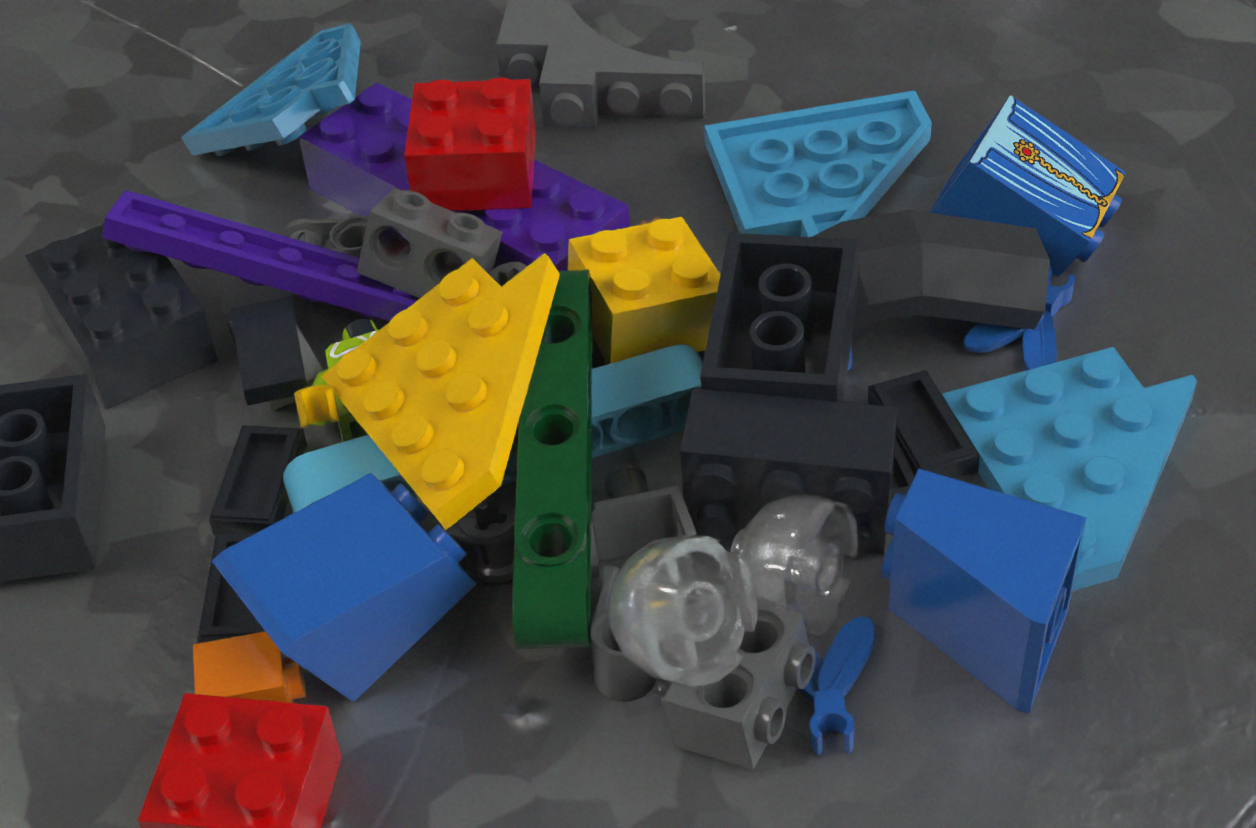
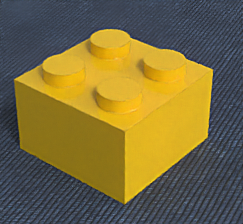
[568,217,721,365]

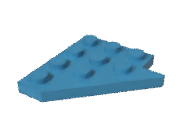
[181,23,361,156]
[704,90,932,237]
[942,347,1197,591]

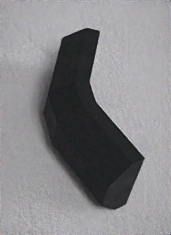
[812,210,1050,332]

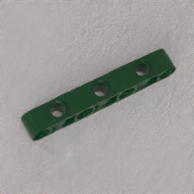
[512,269,593,650]

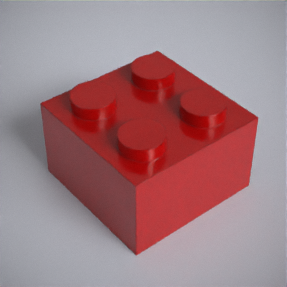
[404,77,536,211]
[138,693,342,828]

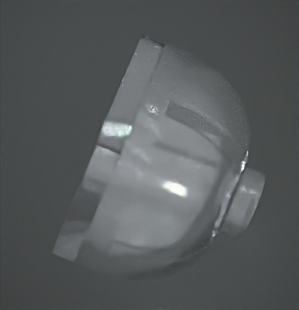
[730,494,858,638]
[608,535,758,687]

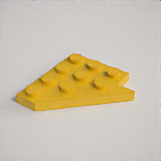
[321,253,560,530]

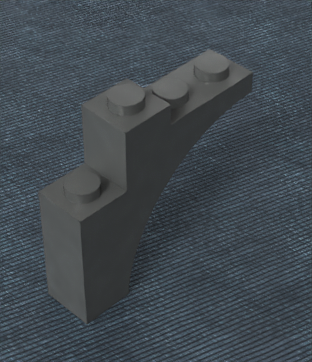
[496,0,705,128]

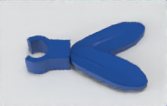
[964,266,1075,371]
[797,616,875,756]

